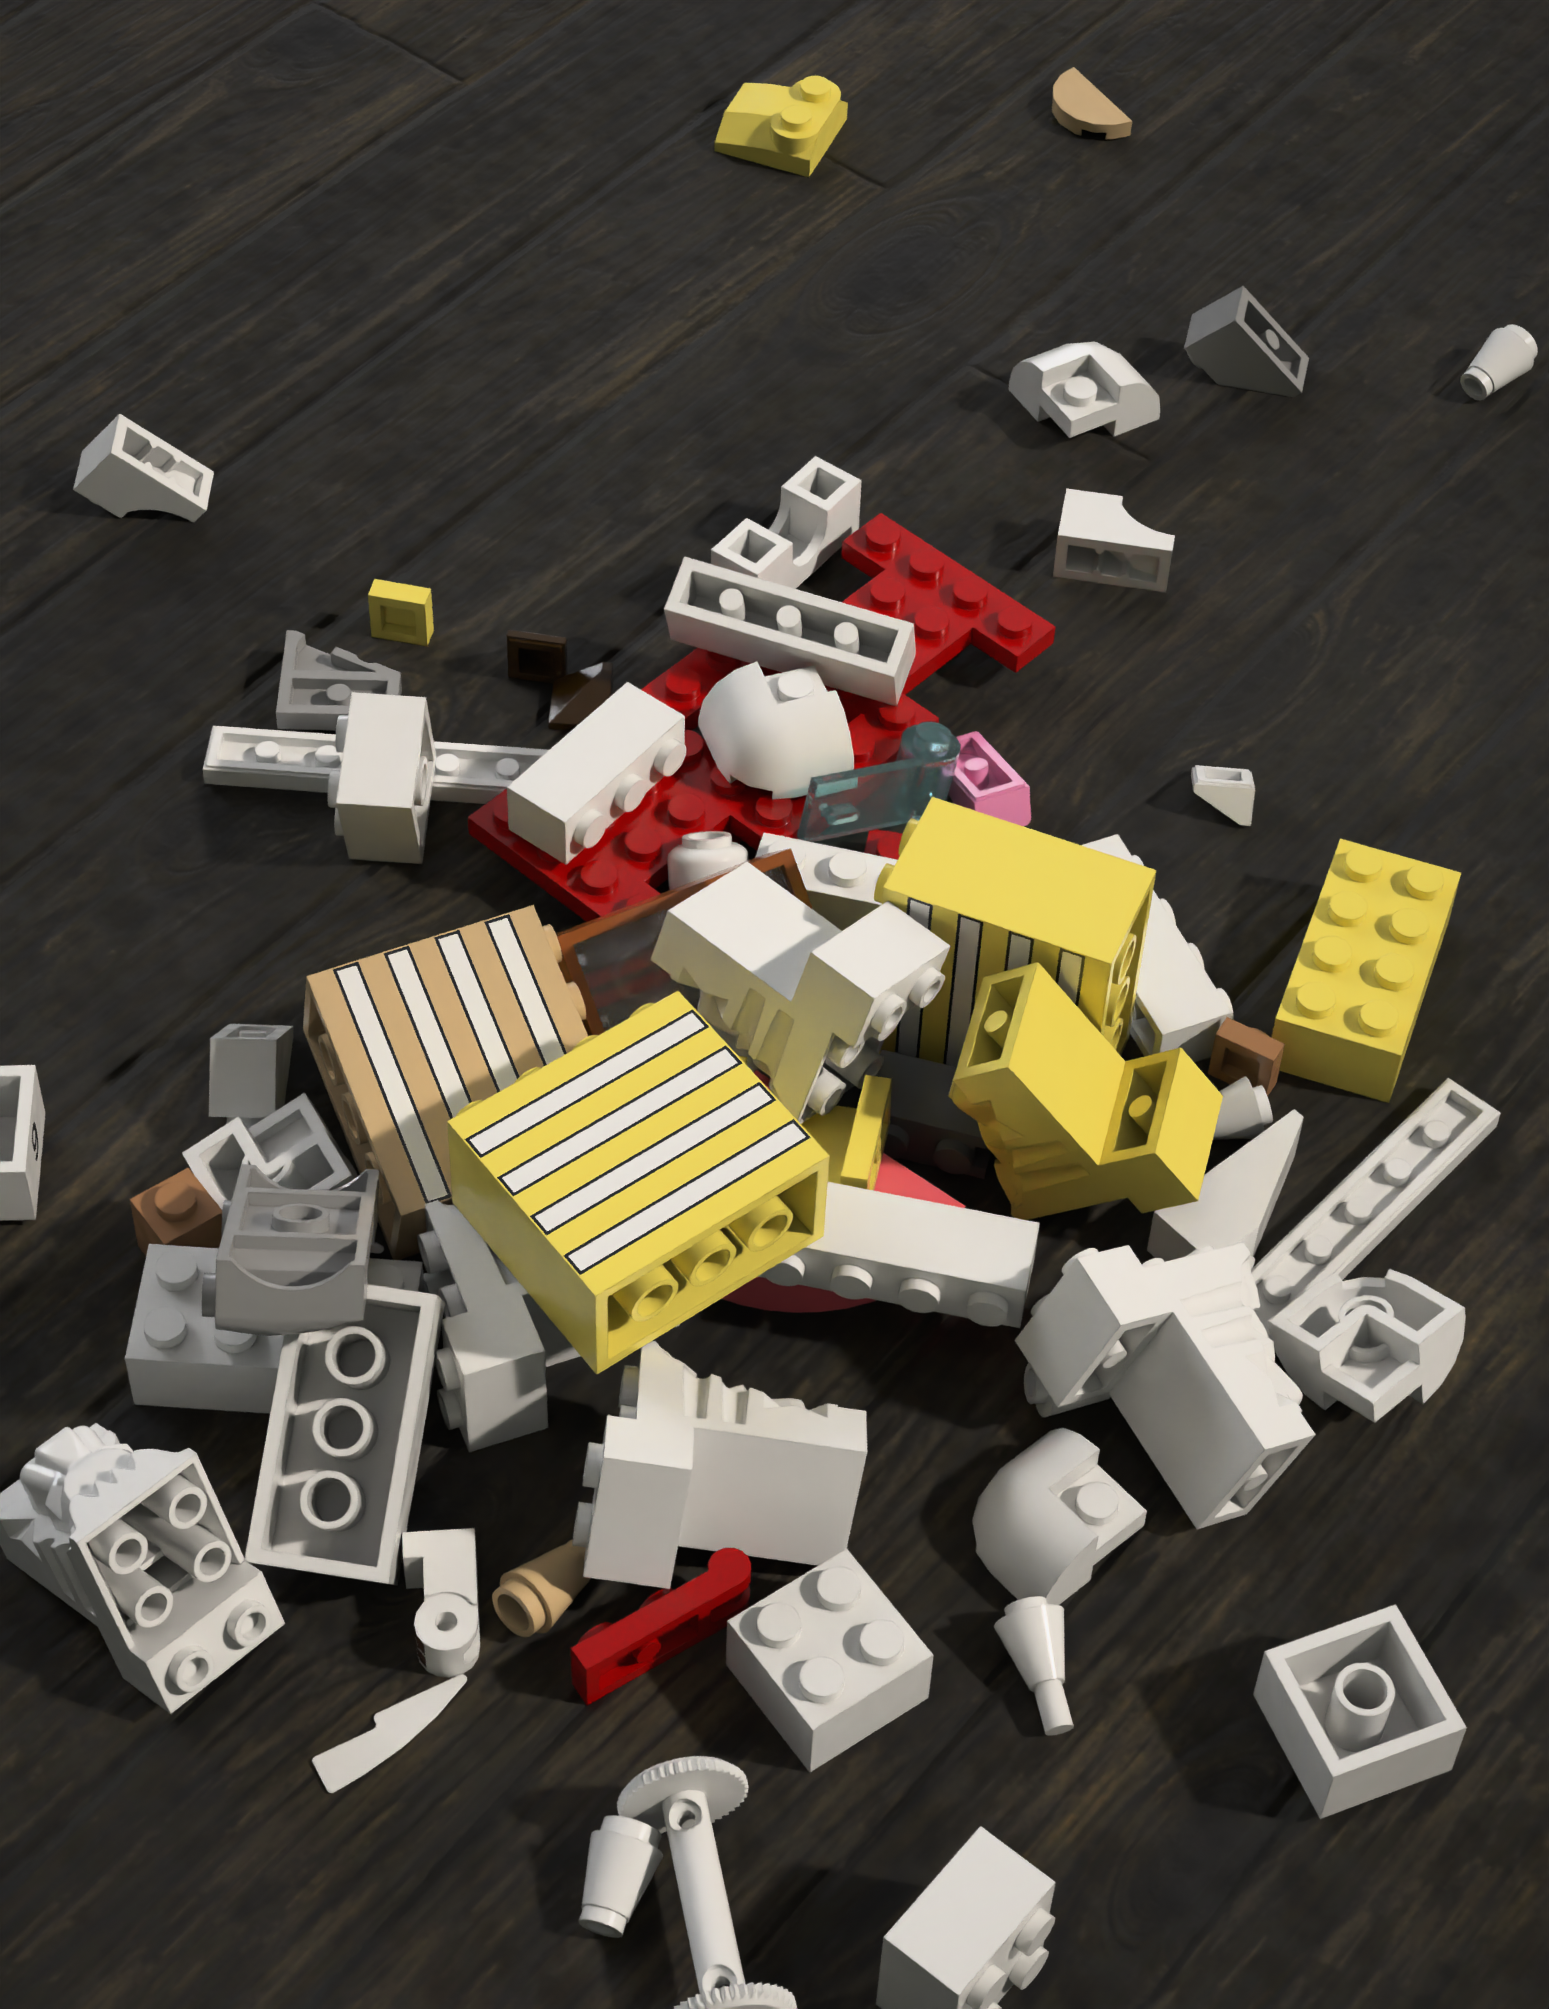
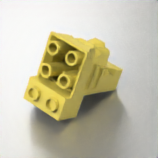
[948,962,1223,1220]

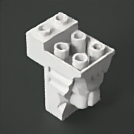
[650,862,951,1124]
[417,1200,680,1452]
[1015,1242,1315,1529]
[572,1341,867,1589]
[0,1423,285,1714]

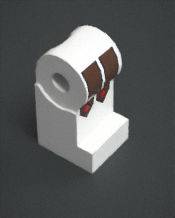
[402,1528,480,1678]

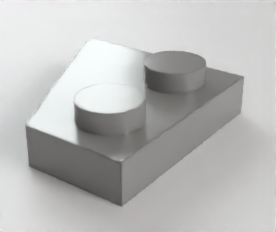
[276,630,402,731]

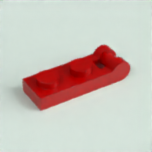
[571,1548,751,1706]

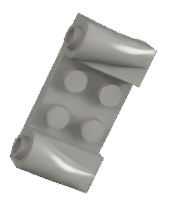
[201,1164,379,1336]

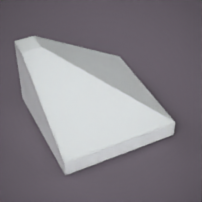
[1191,765,1255,826]

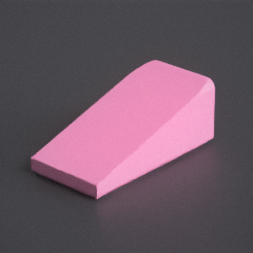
[924,731,1031,827]

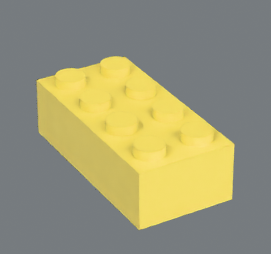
[1272,839,1461,1103]

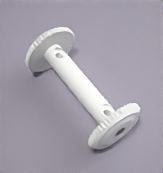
[617,1756,797,2009]

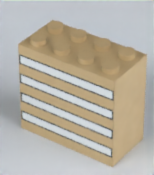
[303,905,588,1260]

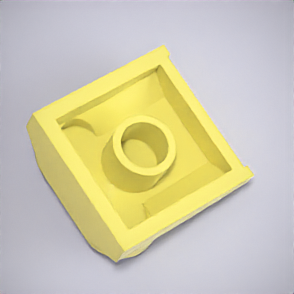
[714,76,848,177]

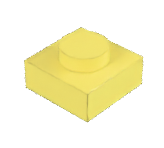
[368,579,434,647]

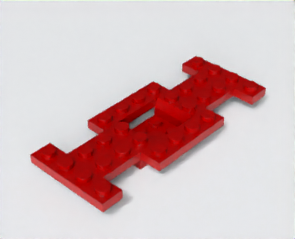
[468,513,1056,922]

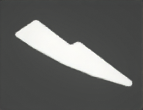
[312,1674,467,1793]

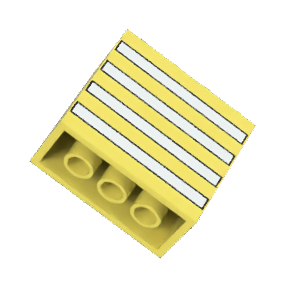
[874,797,1156,1067]
[447,991,830,1375]

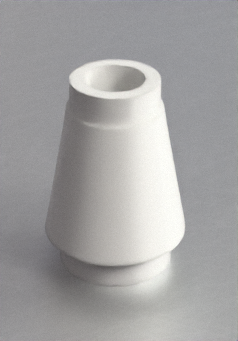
[1460,324,1538,400]
[579,1815,663,1938]

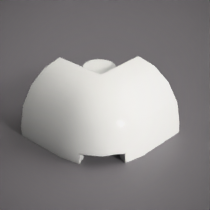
[1008,342,1160,438]
[698,661,855,800]
[182,1093,358,1210]
[1268,1269,1466,1423]
[972,1428,1147,1605]

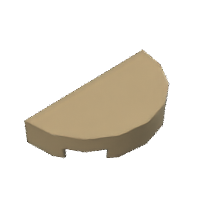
[1052,67,1132,140]

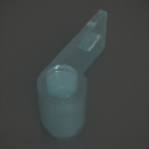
[797,722,961,842]

